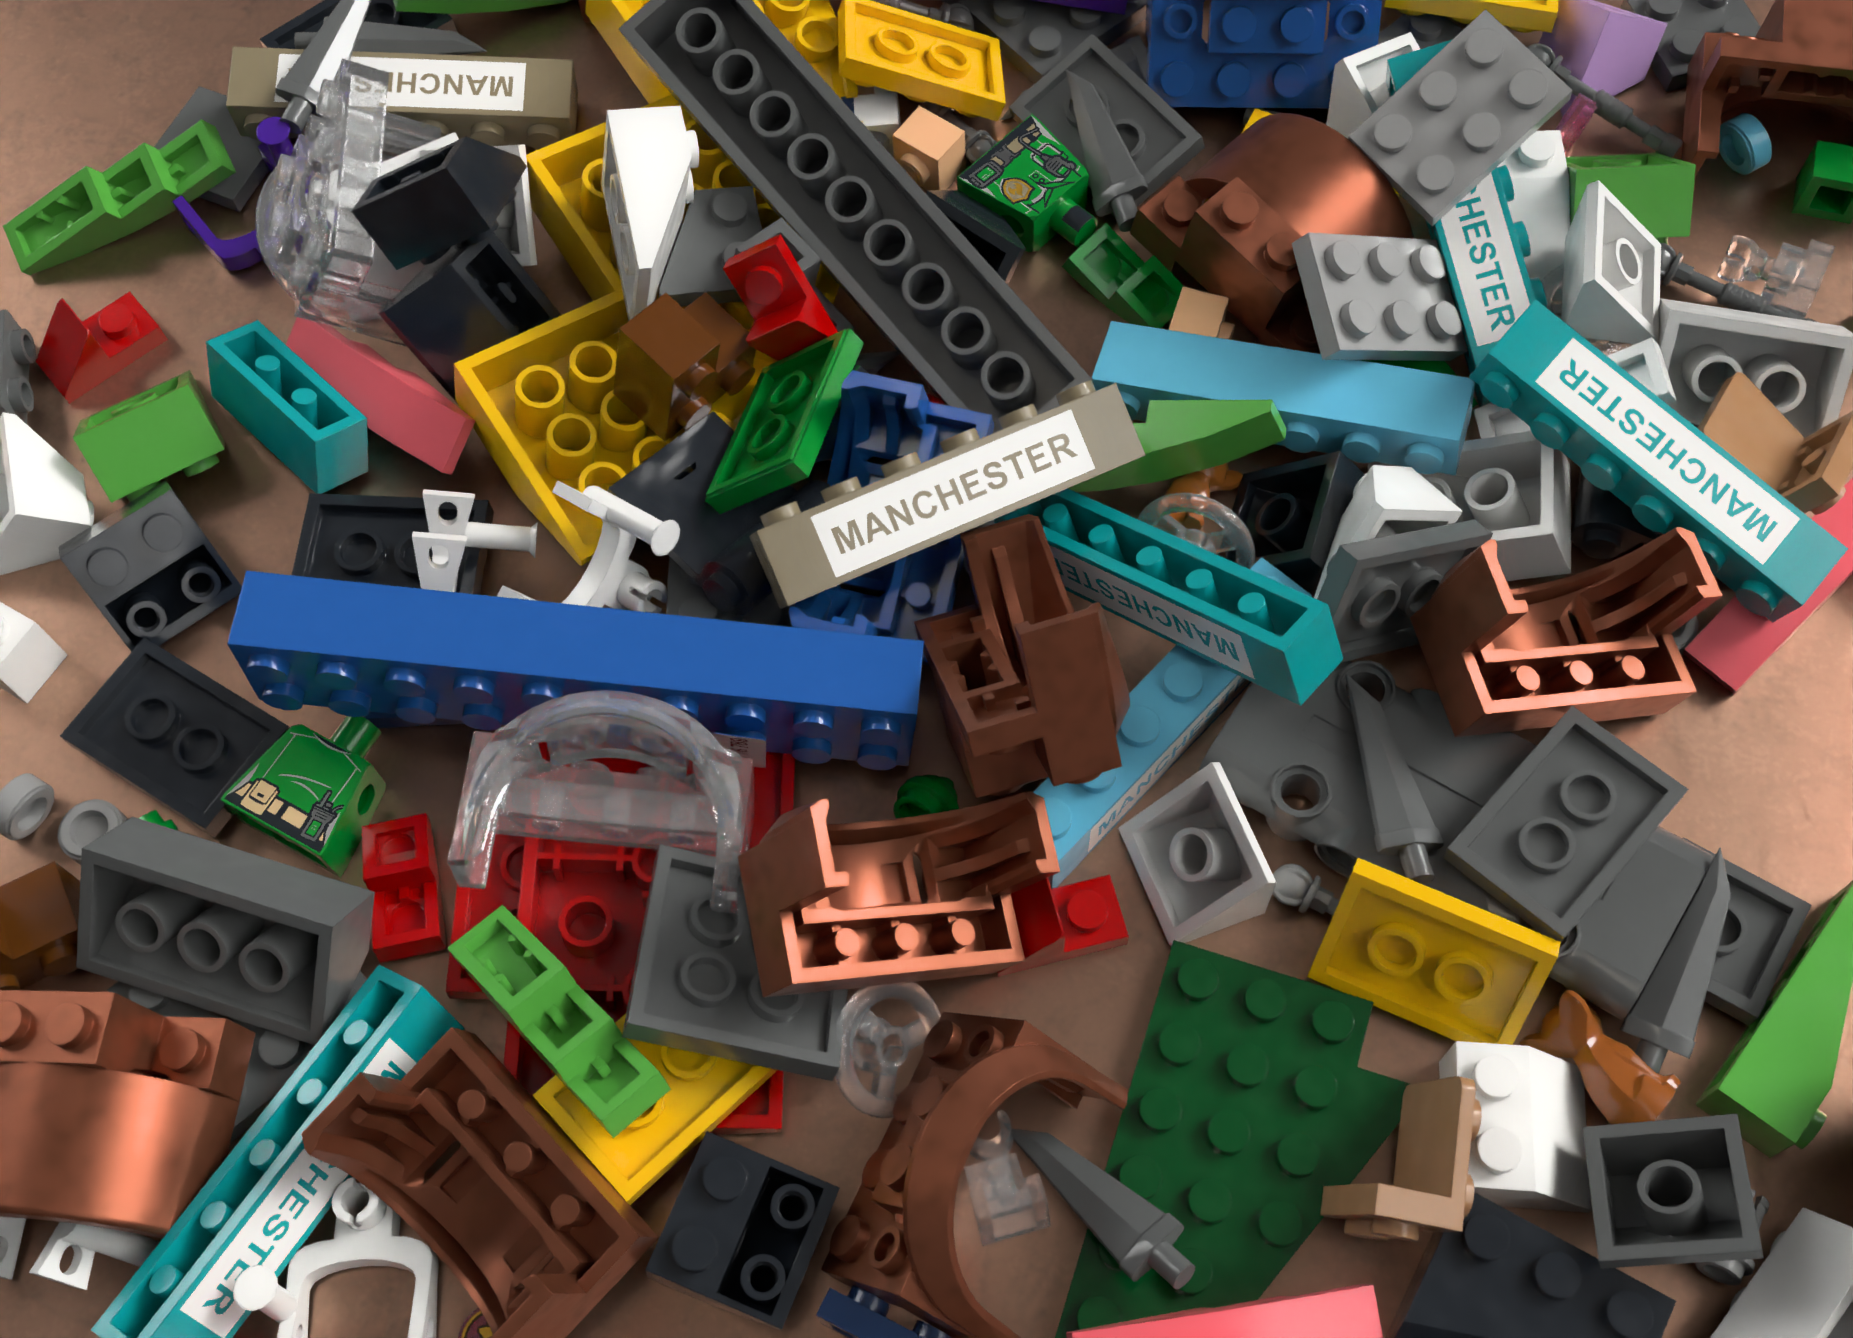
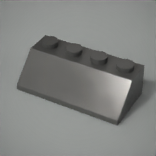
[76,817,375,1045]

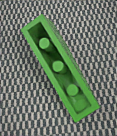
[1695,880,1853,1158]

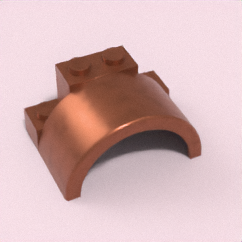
[1130,113,1415,354]
[0,990,256,1239]

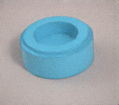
[1719,113,1772,175]

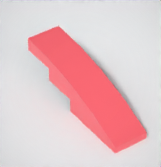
[286,311,475,475]
[1683,478,1853,695]
[1066,1284,1383,1338]

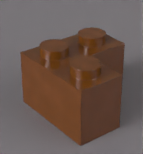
[613,292,756,442]
[0,861,80,990]

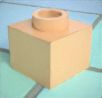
[892,106,966,190]
[1169,287,1235,340]

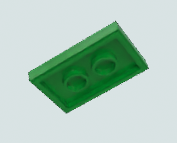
[705,328,864,514]

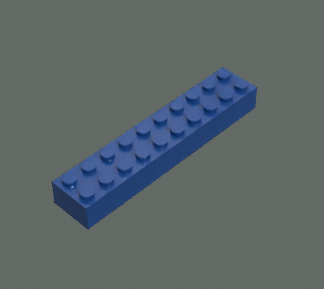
[227,571,924,770]

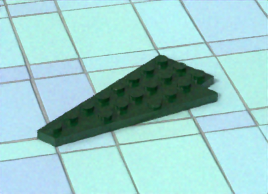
[1055,940,1409,1338]

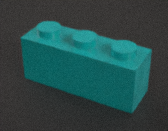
[206,320,368,494]

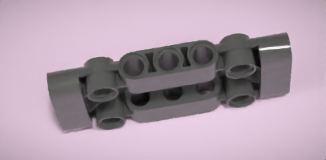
[1198,660,1713,1020]

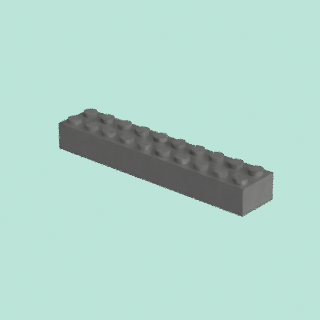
[618,0,1095,433]

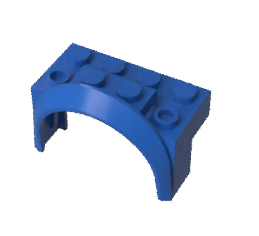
[1145,0,1382,108]
[789,370,994,666]

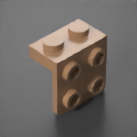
[1698,372,1853,515]
[1320,1076,1482,1242]

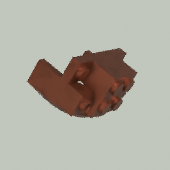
[1682,0,1853,189]
[914,514,1130,798]

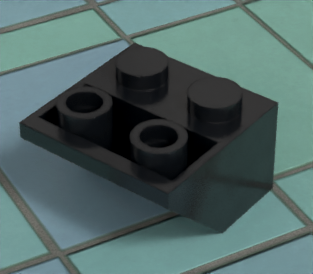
[351,137,527,270]
[379,232,561,403]
[58,480,242,652]
[645,1131,840,1330]

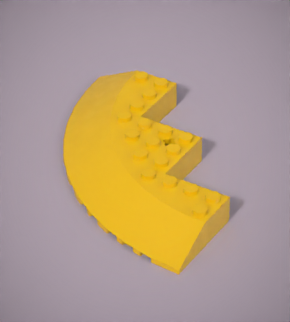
[454,0,863,566]

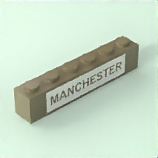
[226,47,578,150]
[749,380,1145,609]

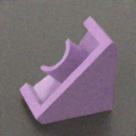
[1539,0,1667,123]

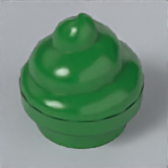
[893,774,959,819]

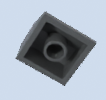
[1583,1114,1764,1269]

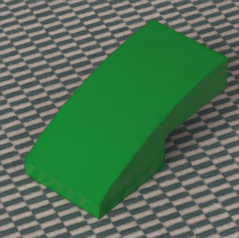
[1062,223,1184,329]

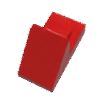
[723,234,838,361]
[36,291,168,404]
[997,874,1129,977]

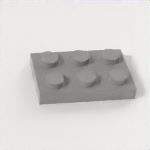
[1349,9,1573,226]
[1291,232,1468,361]

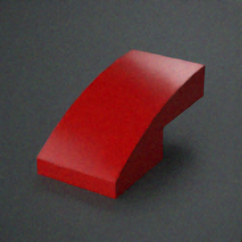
[362,813,446,963]

